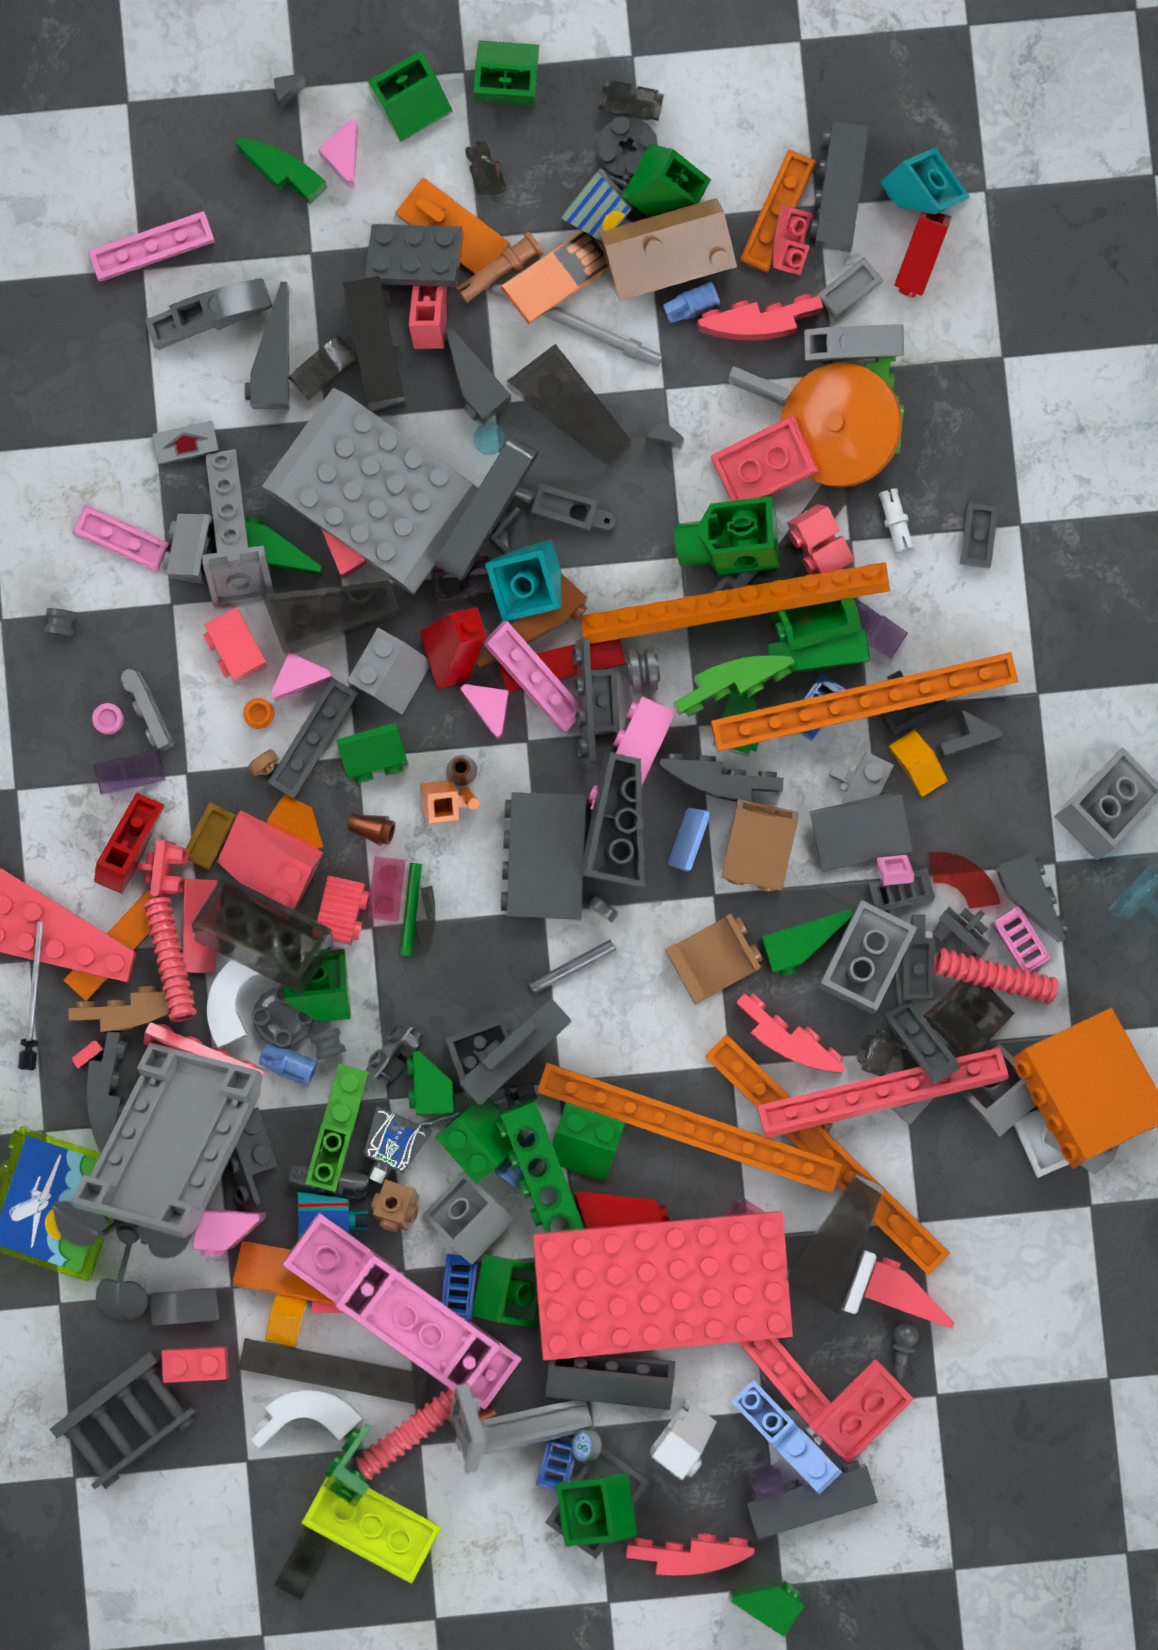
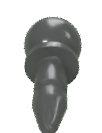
[893,1322,919,1383]

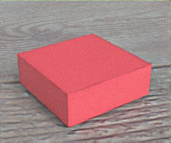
[72,1041,104,1069]

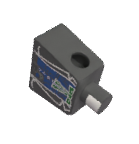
[363,1106,432,1184]

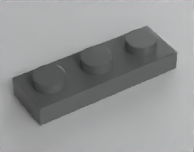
[884,1000,960,1085]

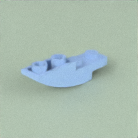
[731,1380,842,1494]

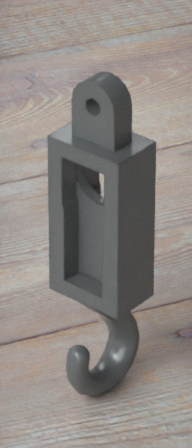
[513,483,616,533]

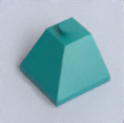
[880,147,970,215]
[485,540,562,621]

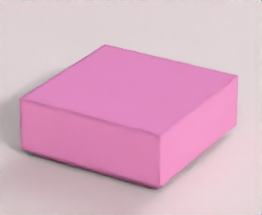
[876,855,914,886]

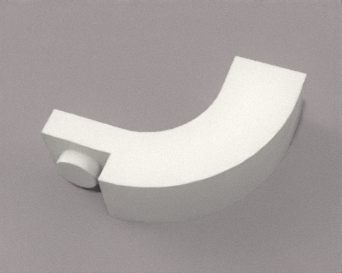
[207,949,283,1048]
[251,1389,364,1448]

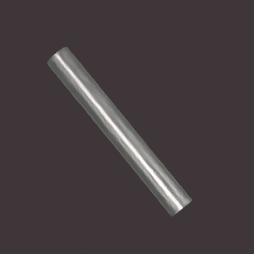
[529,939,616,994]

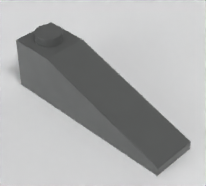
[245,282,290,409]

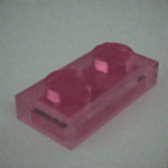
[368,856,406,922]

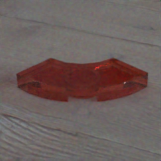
[928,852,1000,909]

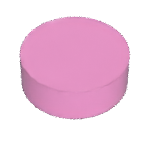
[92,703,124,735]

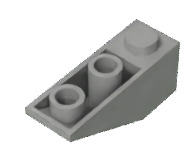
[804,324,904,363]

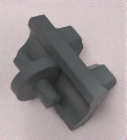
[933,906,990,957]

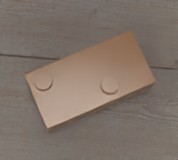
[599,198,737,301]

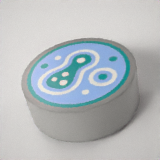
[572,1430,601,1462]

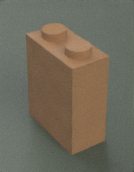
[721,799,799,892]

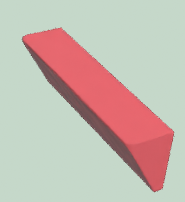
[183,879,218,973]

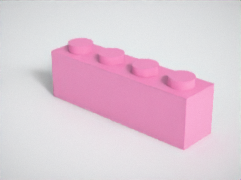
[587,696,676,812]

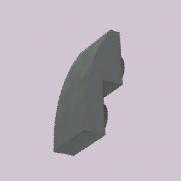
[149,1288,219,1325]

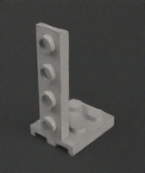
[202,449,275,608]
[449,1383,594,1474]

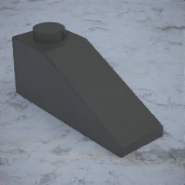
[446,326,511,424]

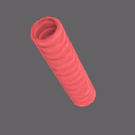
[143,897,197,1022]
[934,948,1058,1004]
[354,1387,455,1480]

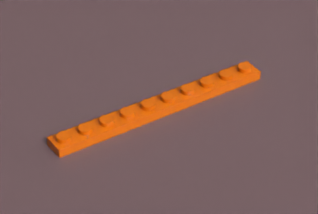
[582,562,891,644]
[710,652,1019,752]
[705,1034,950,1275]
[537,1063,843,1193]

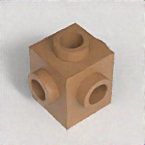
[371,1180,419,1232]

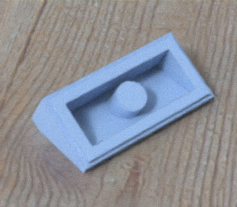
[668,808,711,872]

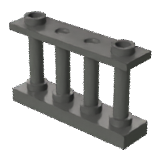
[50,1351,198,1489]

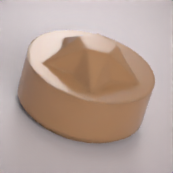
[248,749,279,777]

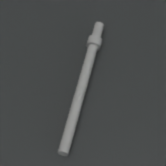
[490,282,663,366]

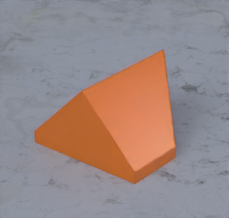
[266,794,323,849]

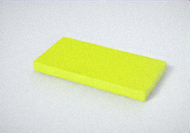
[301,1477,442,1584]

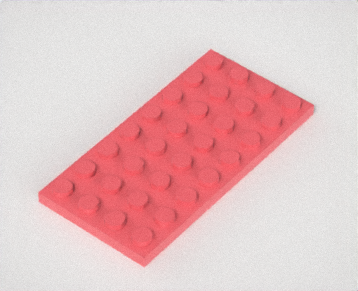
[532,1211,793,1360]

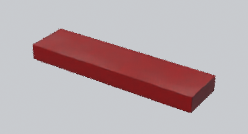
[499,639,626,692]

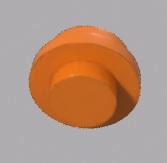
[243,698,274,729]

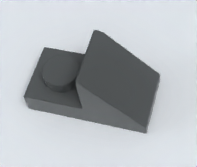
[938,711,1003,758]

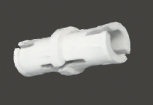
[878,488,915,553]

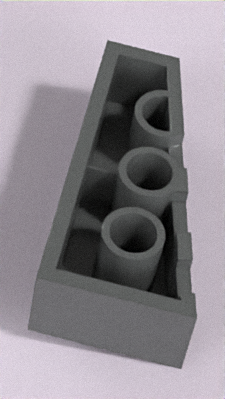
[580,752,646,888]

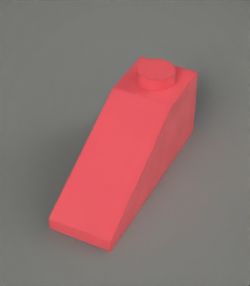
[409,285,447,349]
[863,1257,955,1329]

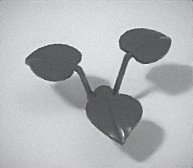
[53,1201,192,1321]

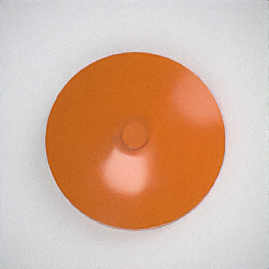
[781,363,902,487]

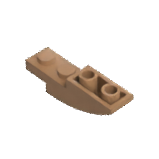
[68,986,196,1033]

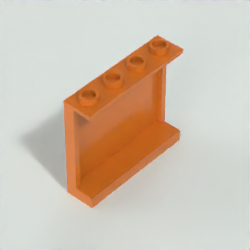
[1012,1008,1158,1169]

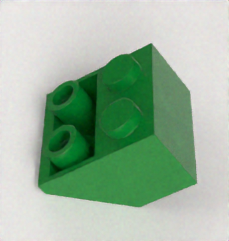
[473,40,539,106]
[368,51,453,142]
[622,144,711,218]
[407,1051,455,1115]

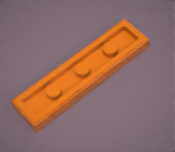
[739,149,816,273]
[63,889,157,1001]

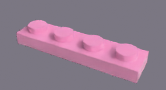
[88,211,215,282]
[483,621,580,732]

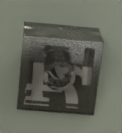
[923,978,1014,1057]

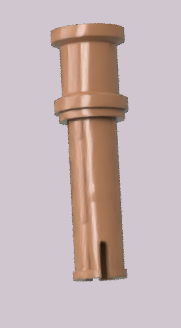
[455,232,543,304]

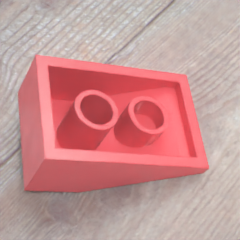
[217,810,323,917]

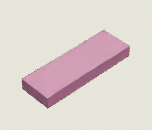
[72,505,170,572]

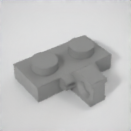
[828,752,894,804]

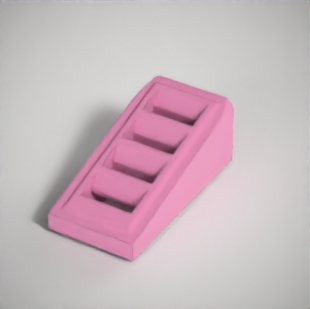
[991,906,1051,972]

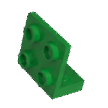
[324,1423,371,1507]

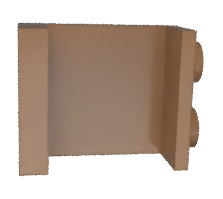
[665,913,763,1005]

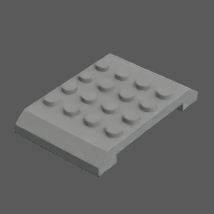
[261,388,478,596]
[70,1043,262,1238]

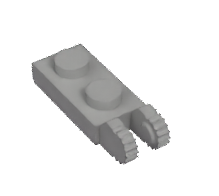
[121,668,174,751]

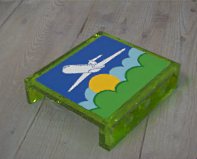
[0,1125,111,1281]

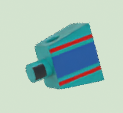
[298,1192,369,1239]

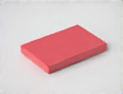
[711,415,819,501]
[809,1359,914,1464]

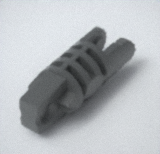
[289,1165,369,1200]

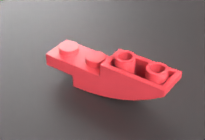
[697,294,823,341]
[735,993,845,1073]
[626,1533,754,1576]

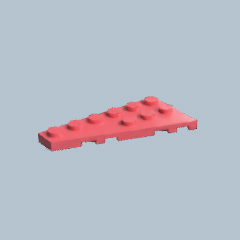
[0,867,137,983]

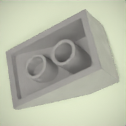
[1054,748,1158,860]
[817,900,917,1015]

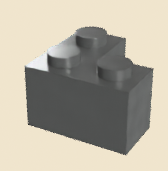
[445,1017,510,1098]

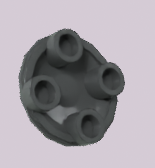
[252,985,314,1048]

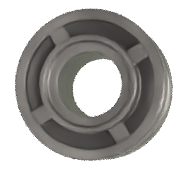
[626,647,660,692]

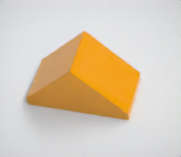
[888,729,948,798]
[265,1294,308,1348]

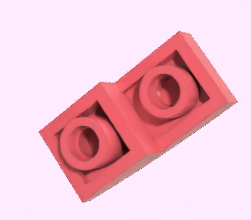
[773,204,813,275]

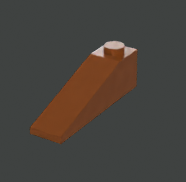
[476,573,587,670]

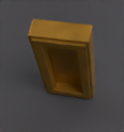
[186,802,237,871]

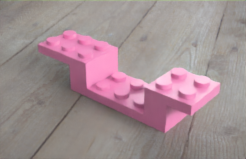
[282,1212,522,1410]

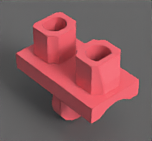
[136,840,189,898]

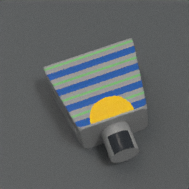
[561,168,632,241]

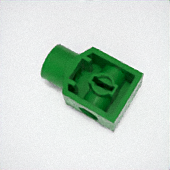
[675,496,779,575]

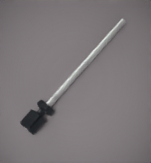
[18,921,44,1071]
[416,1082,537,1128]

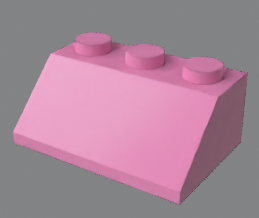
[193,1209,266,1257]

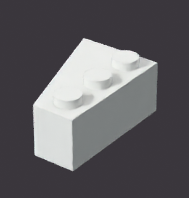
[650,1399,717,1480]

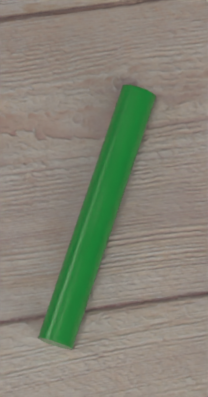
[400,863,422,957]

